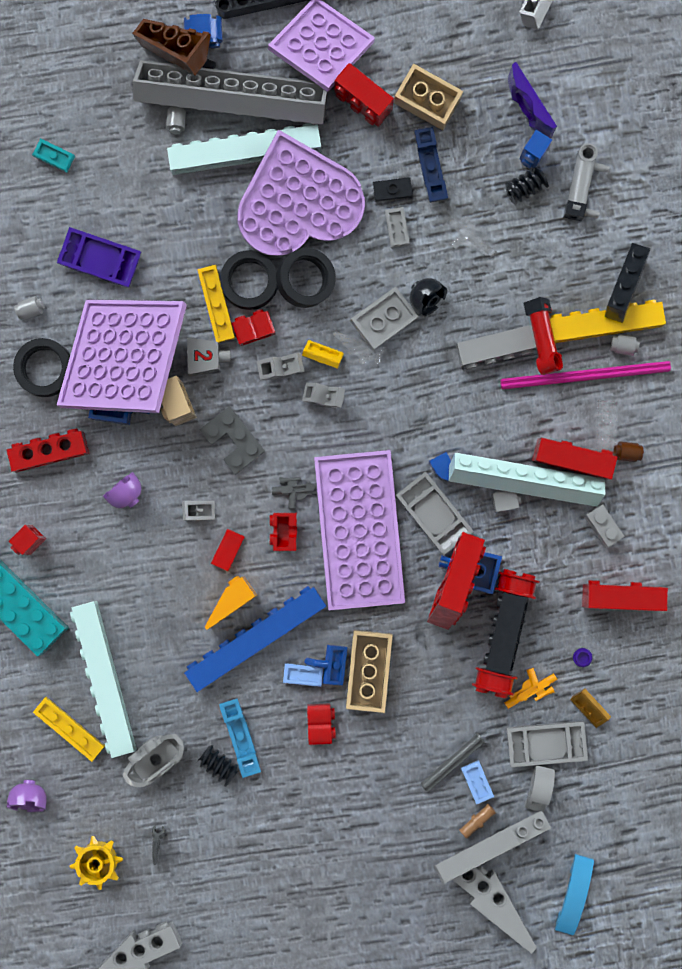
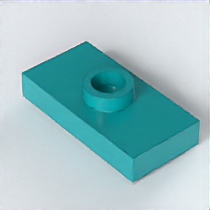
[32,138,75,173]

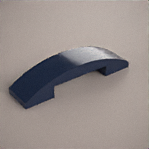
[414,127,448,203]

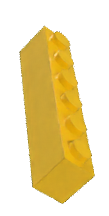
[550,300,666,343]

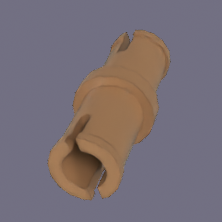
[459,804,496,839]

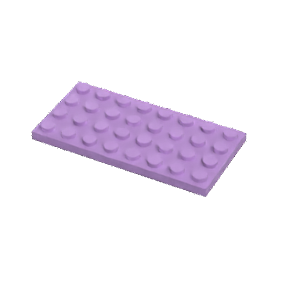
[314,450,405,610]

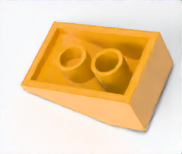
[205,576,257,630]

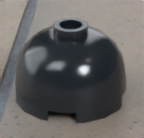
[409,278,447,317]

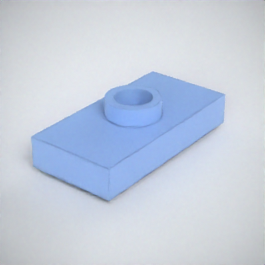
[283,663,323,687]
[461,760,494,805]

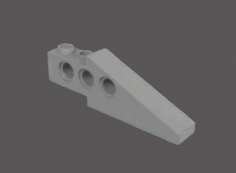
[434,811,551,884]
[453,851,537,954]
[97,921,182,969]

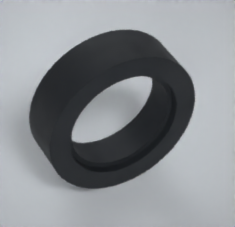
[276,248,336,308]
[220,250,278,310]
[13,338,70,397]

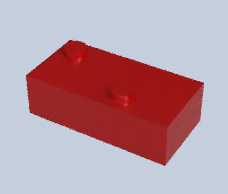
[532,438,618,479]
[582,580,668,611]

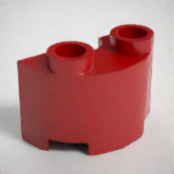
[270,513,297,551]

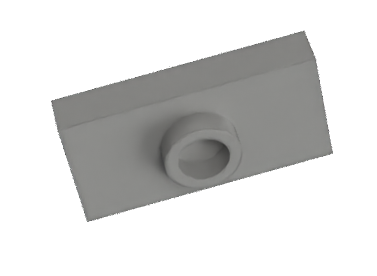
[385,207,410,248]

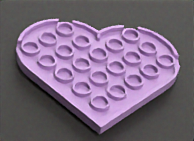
[237,129,365,256]

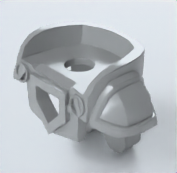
[123,734,184,787]

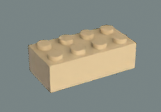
[346,630,392,713]

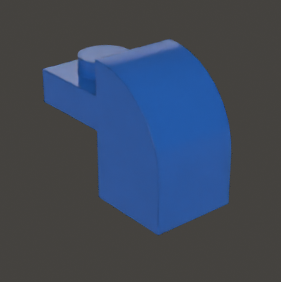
[428,452,451,482]

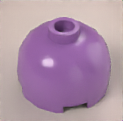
[103,472,142,508]
[7,780,46,812]

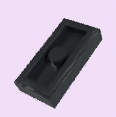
[373,177,413,202]

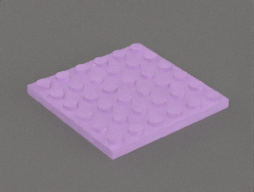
[57,300,187,413]

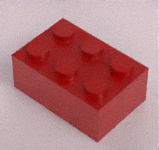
[335,63,394,127]

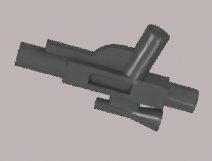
[272,477,318,509]

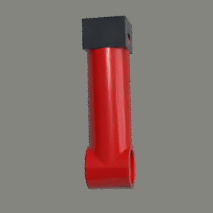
[523,297,563,375]

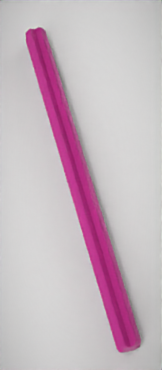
[500,361,671,389]

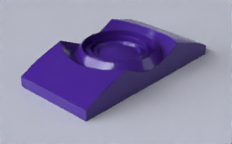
[508,62,557,138]
[57,227,142,288]

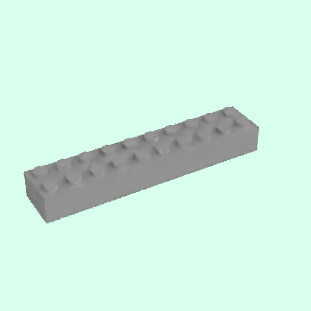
[133,60,328,124]

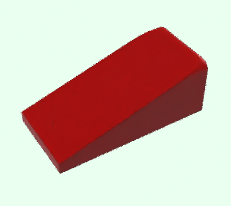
[211,529,245,571]

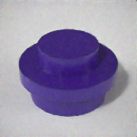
[573,648,592,667]

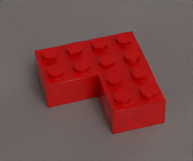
[427,532,486,630]

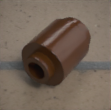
[613,441,644,462]

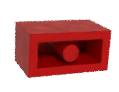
[8,525,47,555]

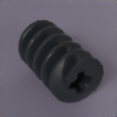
[505,167,549,205]
[197,745,239,787]

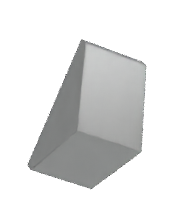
[182,501,215,521]

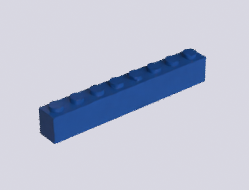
[184,586,327,692]

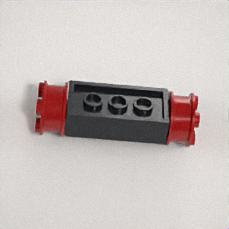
[472,569,540,698]

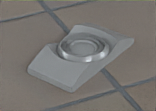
[396,472,474,556]
[507,721,588,767]

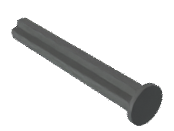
[421,732,487,792]

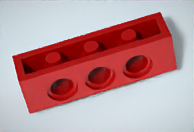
[6,428,90,473]

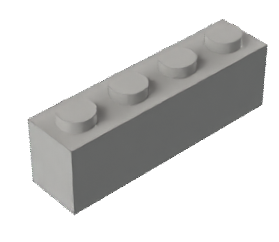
[456,325,536,370]

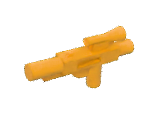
[504,668,558,709]

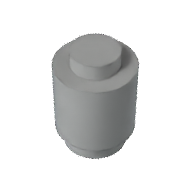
[166,106,186,134]
[14,296,45,320]
[610,334,640,356]

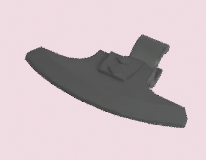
[152,825,165,865]

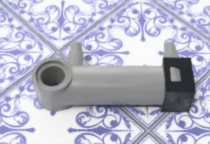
[563,143,610,221]

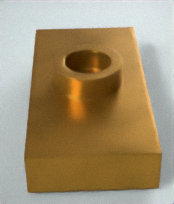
[570,688,611,728]

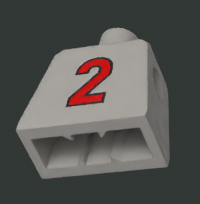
[187,338,231,376]

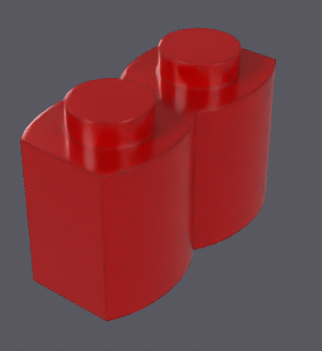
[232,309,276,346]
[307,703,336,745]

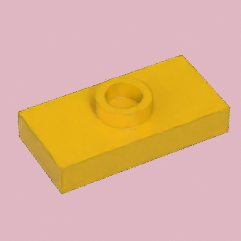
[302,340,344,369]

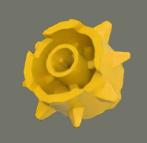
[70,836,123,890]

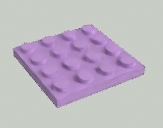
[268,0,375,92]

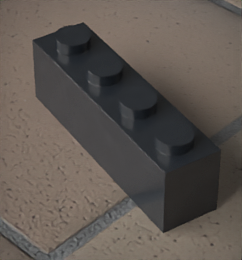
[605,243,651,323]

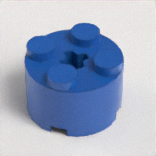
[184,14,223,48]

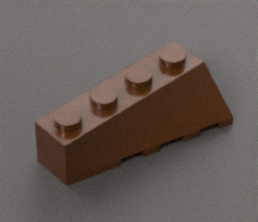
[132,19,211,76]

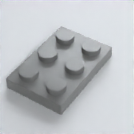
[350,287,419,351]

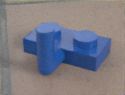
[304,645,348,685]

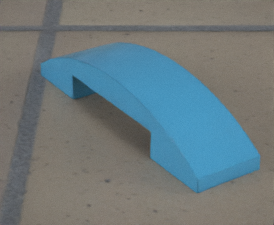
[219,698,261,778]
[555,854,594,935]

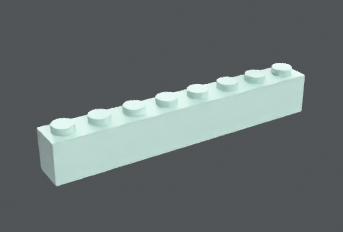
[167,123,321,175]
[449,453,605,507]
[70,601,137,758]

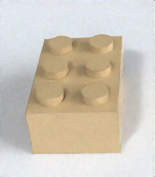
[394,63,463,130]
[161,376,197,426]

